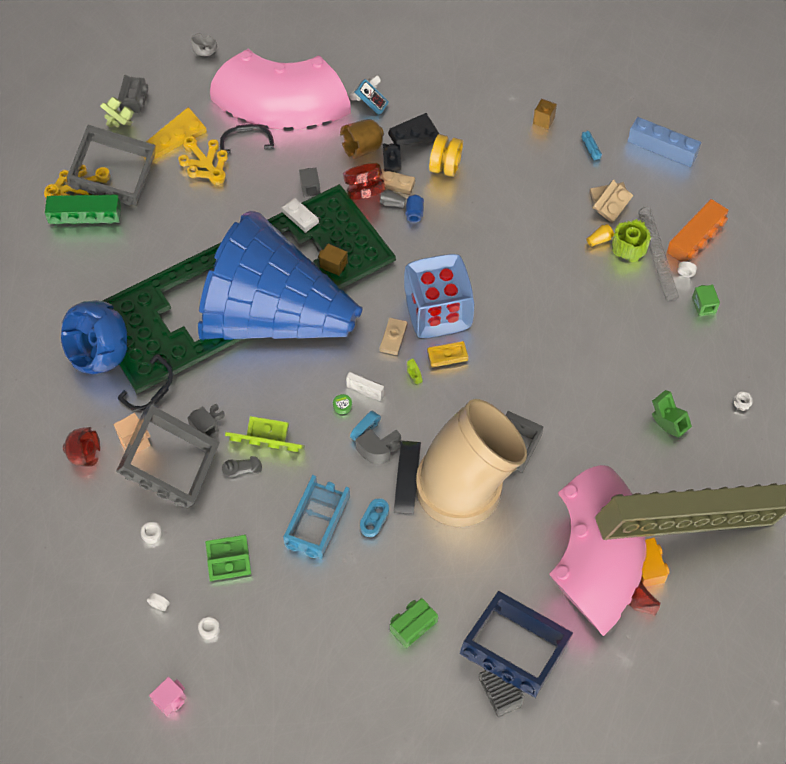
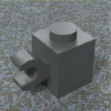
[187,404,225,437]

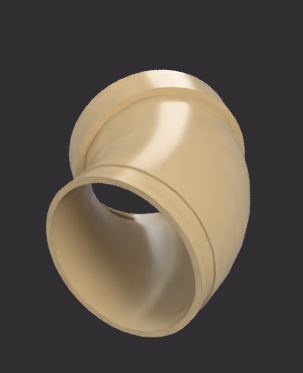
[416,399,527,527]

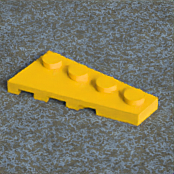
[144,107,207,160]

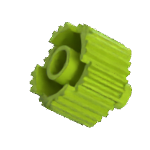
[612,219,651,262]

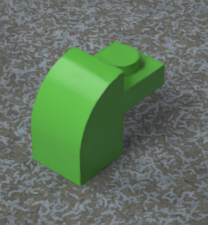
[652,390,692,438]

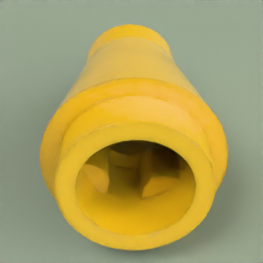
[586,224,614,247]

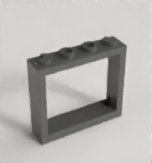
[67,125,155,206]
[116,405,220,508]

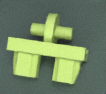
[100,97,134,128]

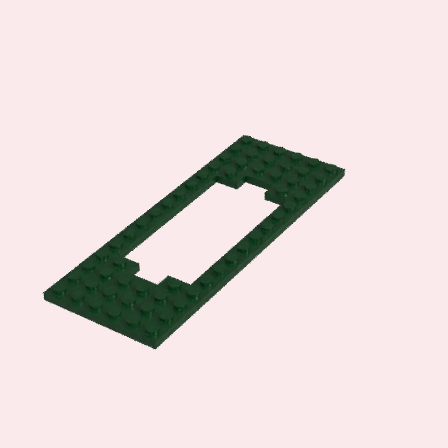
[102,184,396,394]

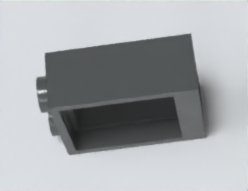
[506,411,544,473]

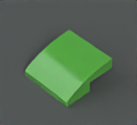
[205,535,251,581]

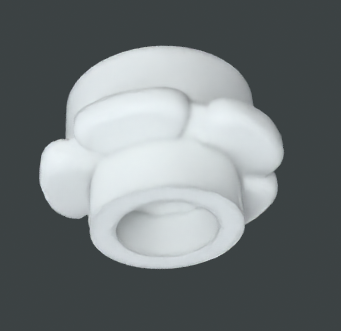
[733,392,753,410]

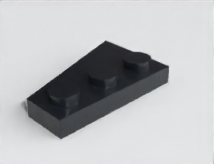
[388,113,439,145]

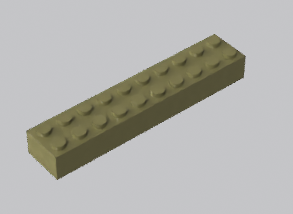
[595,483,786,540]

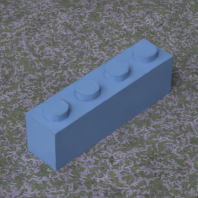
[628,117,701,167]

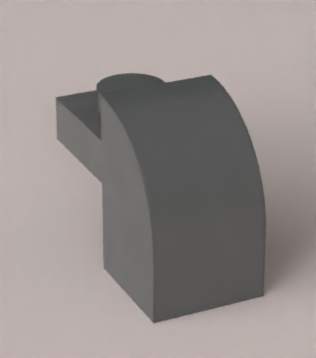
[355,429,401,464]

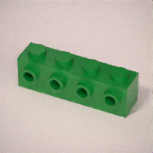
[45,195,121,224]

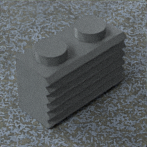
[479,670,524,717]

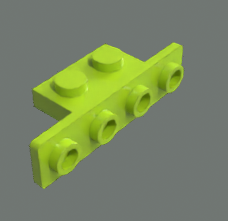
[225,416,305,452]

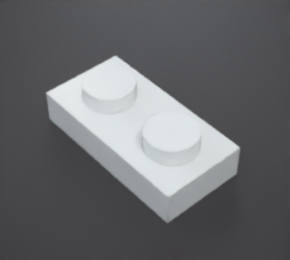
[348,75,381,101]
[281,198,319,233]
[346,372,384,402]

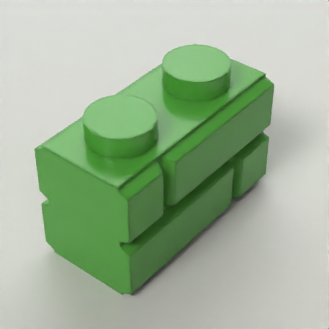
[390,598,438,649]

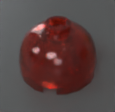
[63,427,100,467]

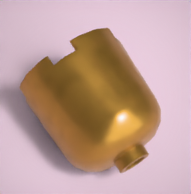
[340,119,384,159]

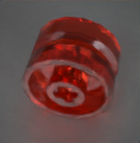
[343,163,386,200]

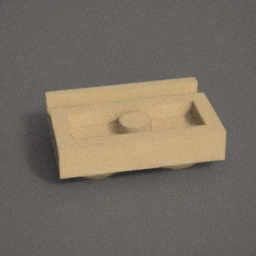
[592,179,633,223]

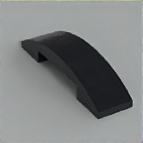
[394,440,421,515]

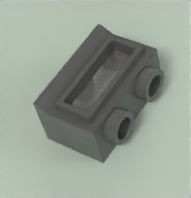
[118,75,148,113]

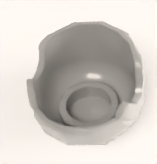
[191,33,217,56]

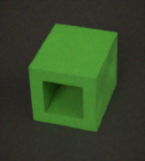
[692,285,720,316]

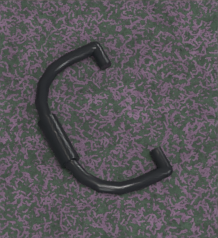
[220,124,274,154]
[118,354,173,411]

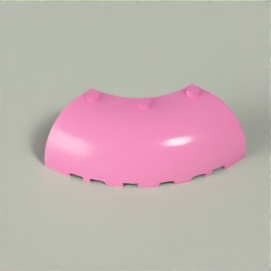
[210,49,351,129]
[549,465,646,636]

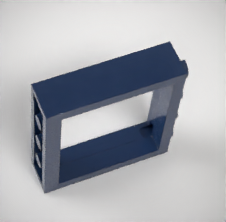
[459,590,573,698]

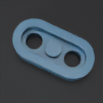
[360,499,389,537]

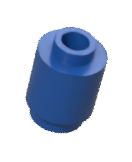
[405,195,424,222]

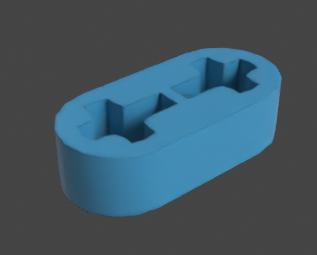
[350,411,381,441]

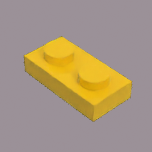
[427,341,468,368]

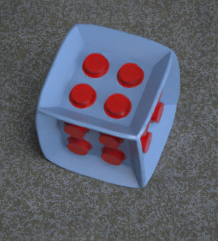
[404,254,474,338]

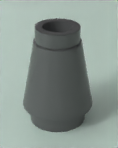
[379,189,406,208]

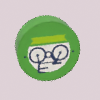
[333,394,352,414]

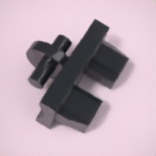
[383,143,402,173]

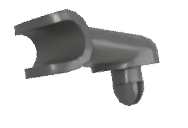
[222,456,262,477]

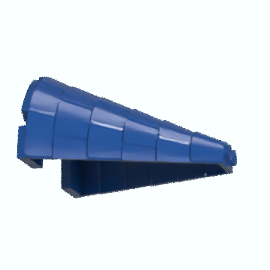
[198,211,363,340]

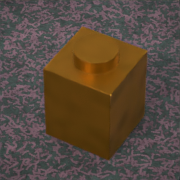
[533,98,557,129]
[318,244,348,276]

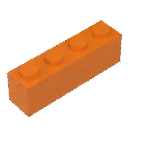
[667,199,729,262]

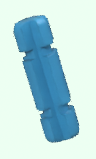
[581,131,602,161]

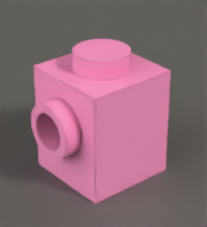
[149,677,186,716]

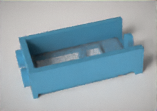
[283,475,350,559]

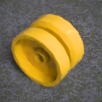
[429,134,463,177]

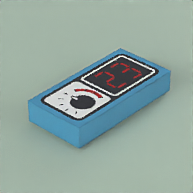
[355,79,389,115]

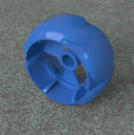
[61,300,127,374]

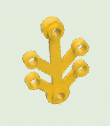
[178,136,228,185]
[44,165,110,199]

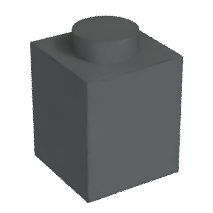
[299,167,320,197]

